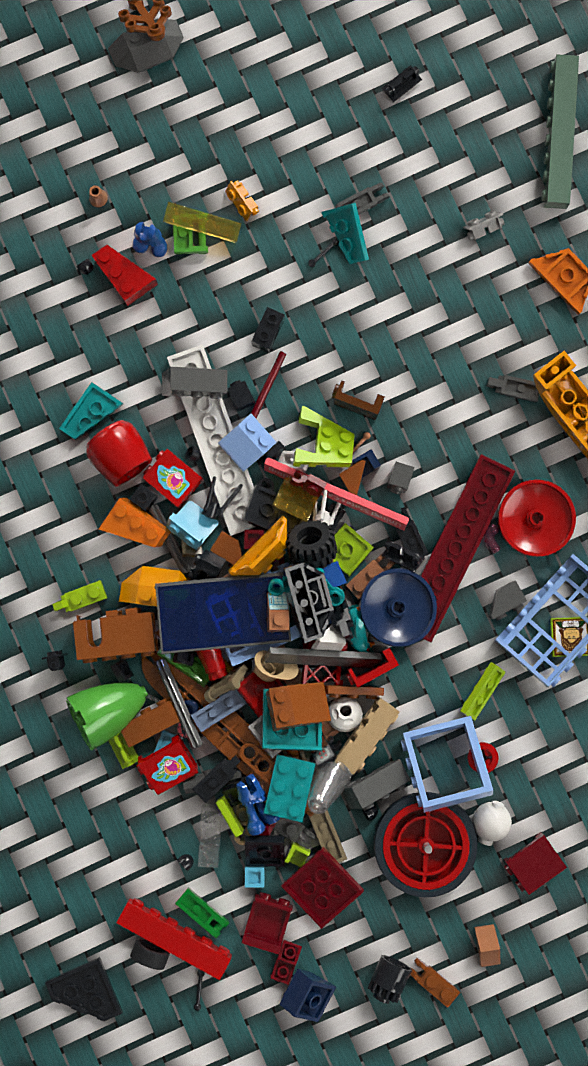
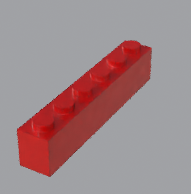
[116,898,232,980]

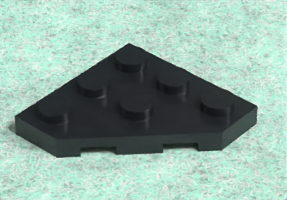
[45,957,123,1022]

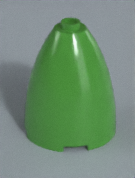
[66,683,148,750]

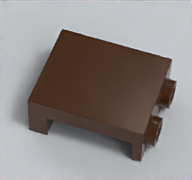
[332,380,385,420]

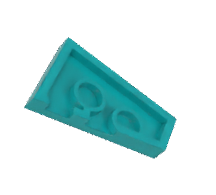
[321,203,369,264]

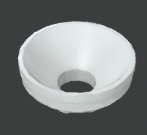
[328,697,362,732]

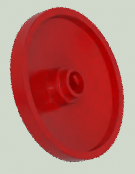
[498,480,576,557]

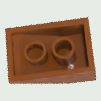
[266,682,331,731]

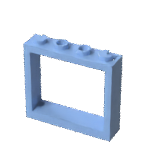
[400,716,493,812]

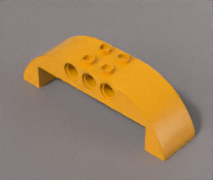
[533,351,588,459]

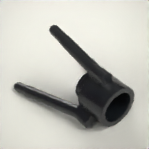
[201,476,243,520]

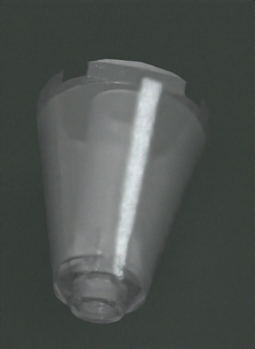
[307,761,352,814]

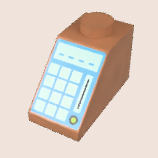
[267,592,289,632]

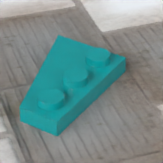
[59,382,123,440]

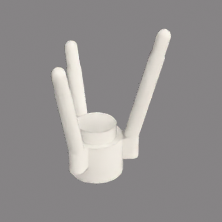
[312,490,341,526]

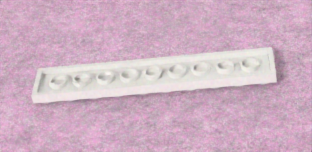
[167,344,255,536]

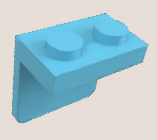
[166,501,219,550]

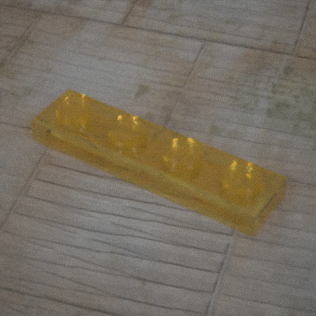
[163,202,241,243]

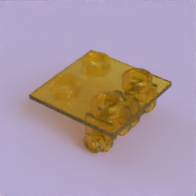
[273,477,318,522]

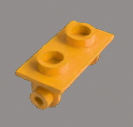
[225,180,259,221]

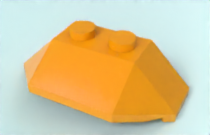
[228,515,287,575]
[119,566,196,612]

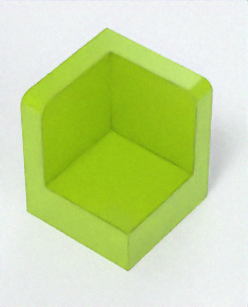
[284,841,311,867]

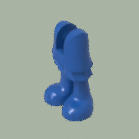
[133,222,168,257]
[236,774,280,835]

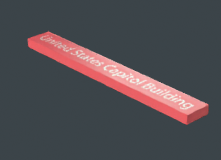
[264,458,409,531]

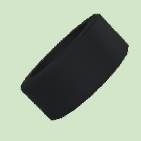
[130,939,170,970]

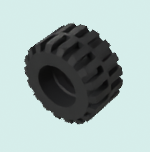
[286,520,337,568]

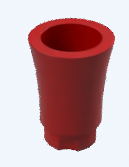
[196,636,228,681]

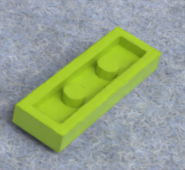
[460,662,506,721]

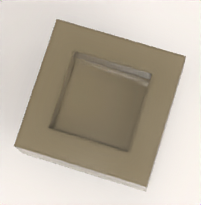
[181,539,202,557]

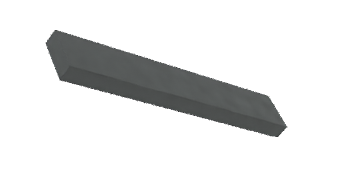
[264,647,382,668]

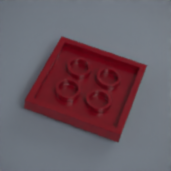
[281,847,364,929]

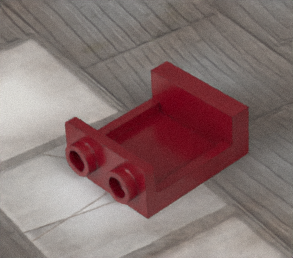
[503,832,567,895]
[242,892,293,955]

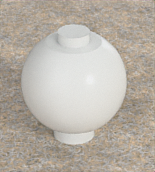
[472,801,512,846]

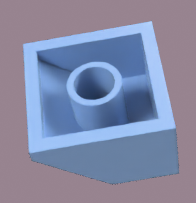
[218,414,277,472]

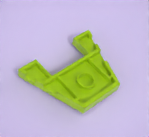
[293,406,355,467]

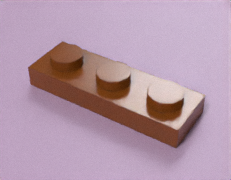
[324,685,384,699]

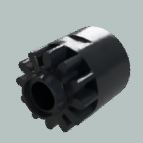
[368,955,412,1004]

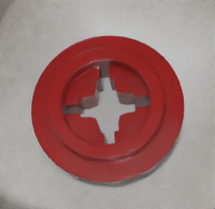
[467,742,499,773]

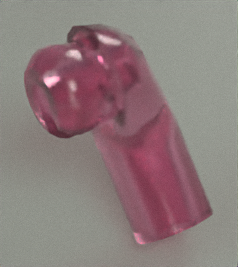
[484,524,501,554]

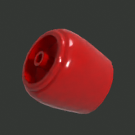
[86,420,152,487]

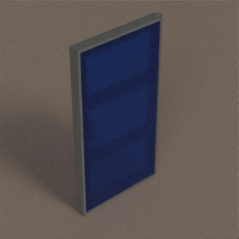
[154,572,291,654]

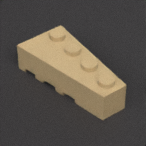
[334,696,400,775]

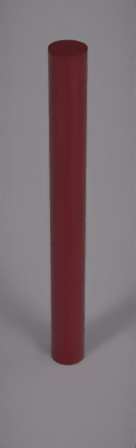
[251,351,287,419]

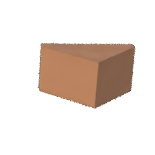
[474,924,500,967]

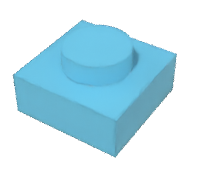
[245,866,265,888]

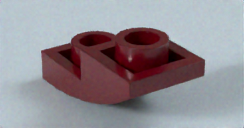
[270,940,302,985]

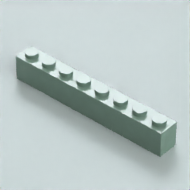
[541,54,579,209]

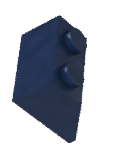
[279,969,336,1022]

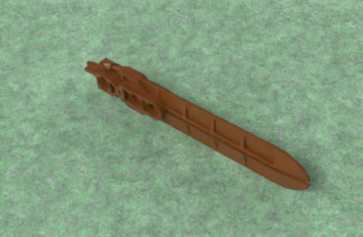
[142,650,318,817]

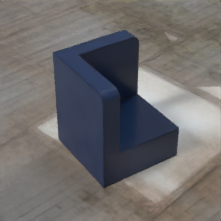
[352,449,381,478]

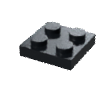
[245,835,285,867]

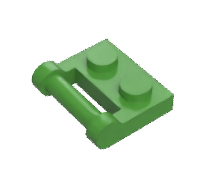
[173,214,208,254]

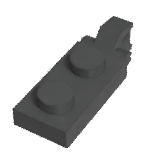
[486,375,539,403]

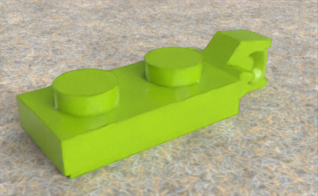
[52,580,108,612]

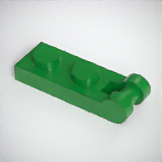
[175,887,230,938]

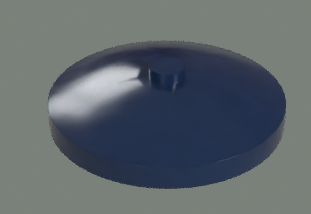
[359,569,437,647]

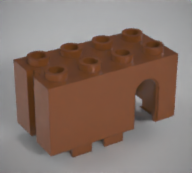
[73,608,159,663]

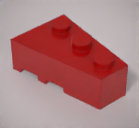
[91,245,158,306]

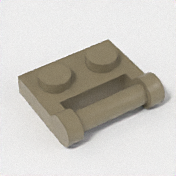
[204,664,248,703]

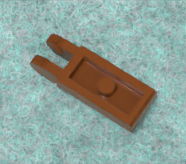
[410,958,460,1008]

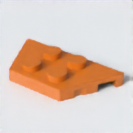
[528,248,588,315]

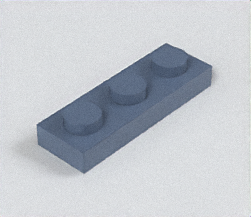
[191,690,247,732]

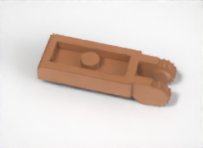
[346,553,395,599]

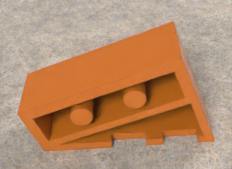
[99,498,171,547]

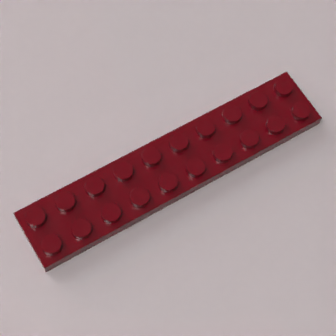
[421,454,515,643]

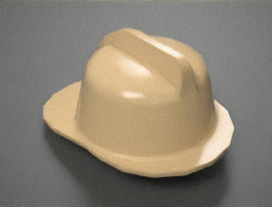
[253,650,299,682]

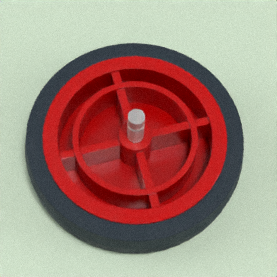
[374,792,477,898]

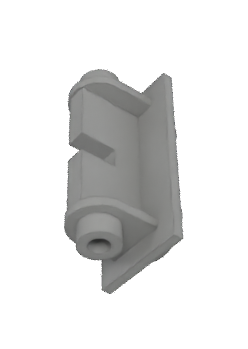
[463,210,505,240]

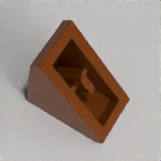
[339,460,366,495]

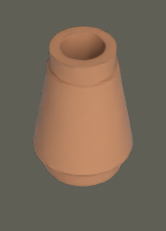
[89,186,108,207]

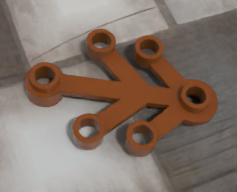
[118,0,172,41]

